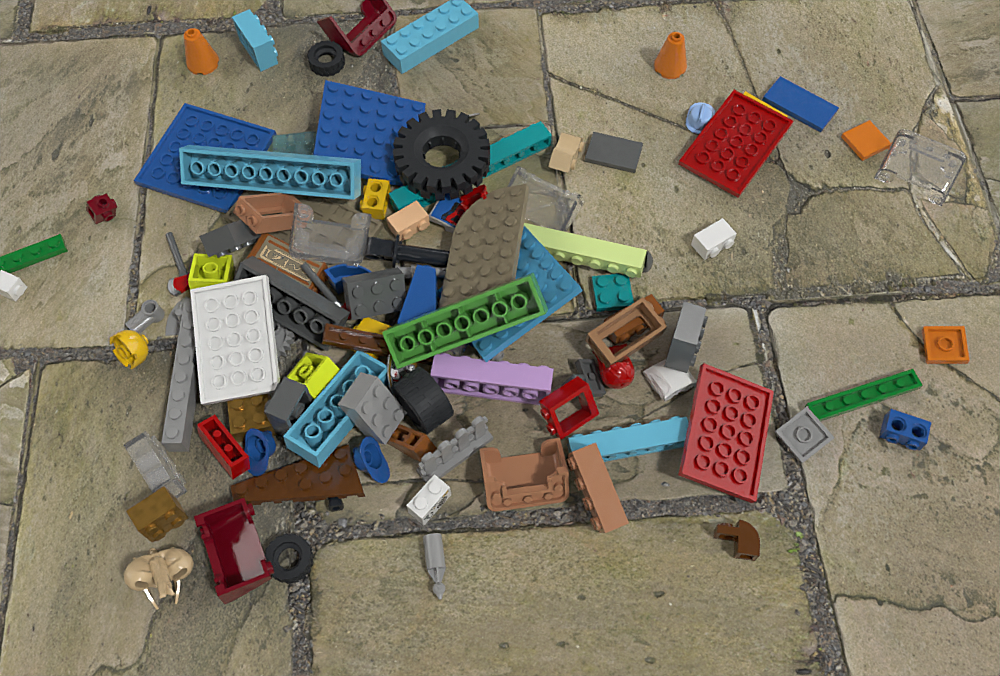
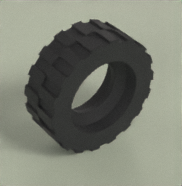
[307,40,345,77]
[265,533,314,584]

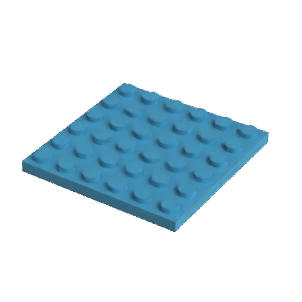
[438,226,583,362]

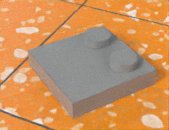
[775,407,834,464]

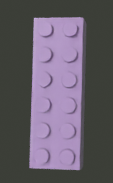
[431,353,553,405]

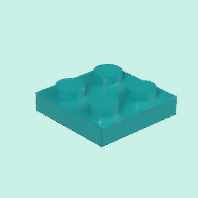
[591,274,634,312]

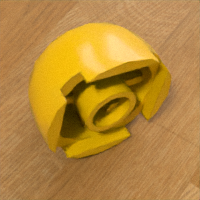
[109,330,149,369]

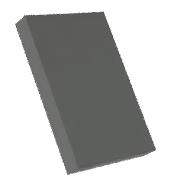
[585,132,643,173]

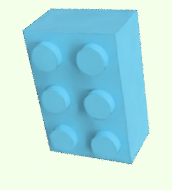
[232,9,278,71]

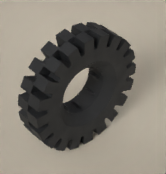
[393,109,490,200]

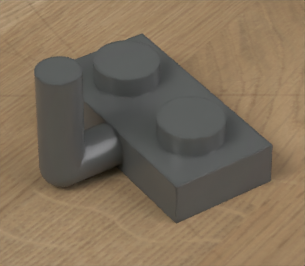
[561,359,606,397]

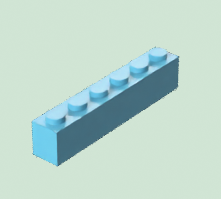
[567,416,689,462]

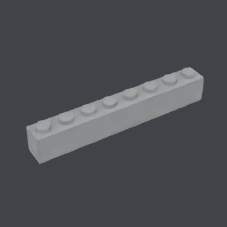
[161,300,199,452]

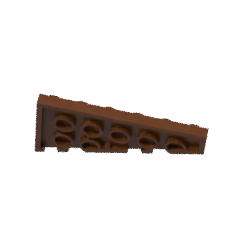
[230,445,365,505]

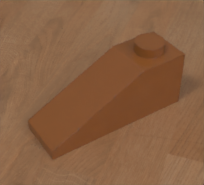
[387,424,437,462]

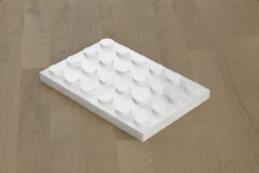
[190,275,280,405]

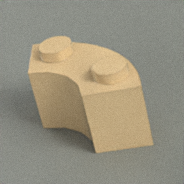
[548,132,585,173]

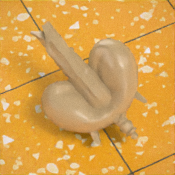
[124,547,194,610]

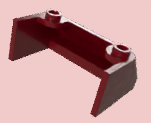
[317,0,397,56]

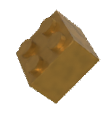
[227,393,276,443]
[126,486,189,543]

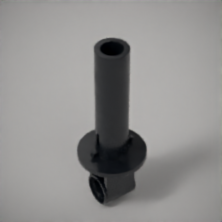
[364,234,450,268]

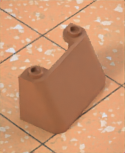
[479,438,569,511]

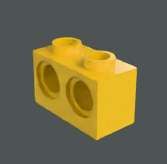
[360,178,391,220]

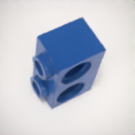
[879,409,931,451]

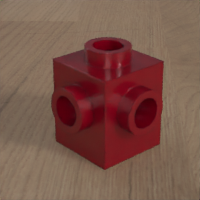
[86,193,117,224]

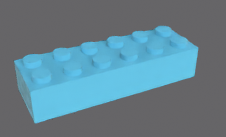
[381,0,479,74]
[283,351,388,468]

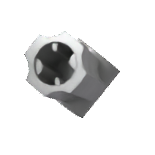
[125,299,165,333]

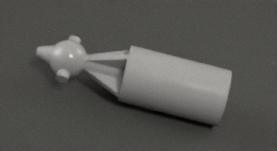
[423,533,446,600]

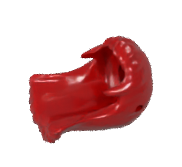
[592,343,635,389]

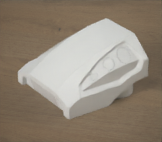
[643,359,697,402]

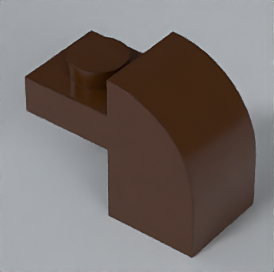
[713,519,760,561]

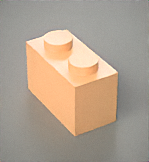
[387,201,430,241]

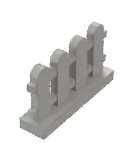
[416,416,493,483]

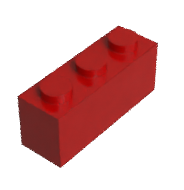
[197,414,250,479]

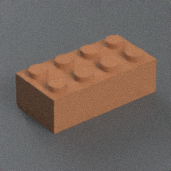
[566,442,629,533]

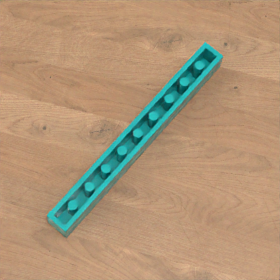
[389,121,552,212]

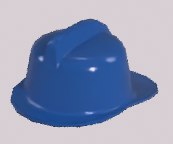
[245,428,276,476]
[353,436,390,483]

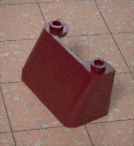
[194,498,275,605]

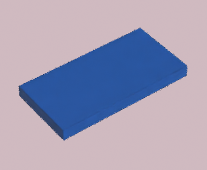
[762,76,839,132]

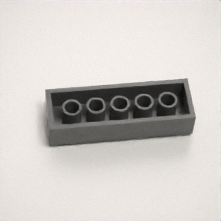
[234,256,350,351]

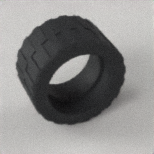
[391,367,454,435]

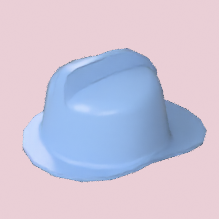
[686,102,715,134]

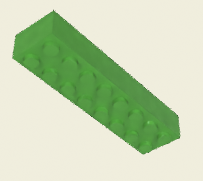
[382,272,548,369]

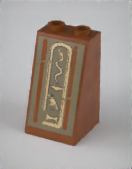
[246,233,328,294]

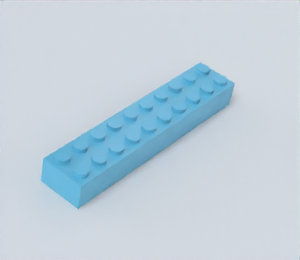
[179,145,361,200]

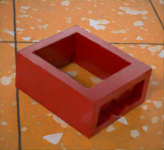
[539,376,599,440]

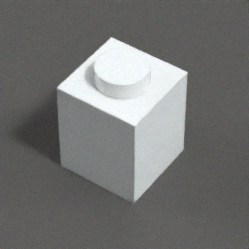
[0,270,27,302]

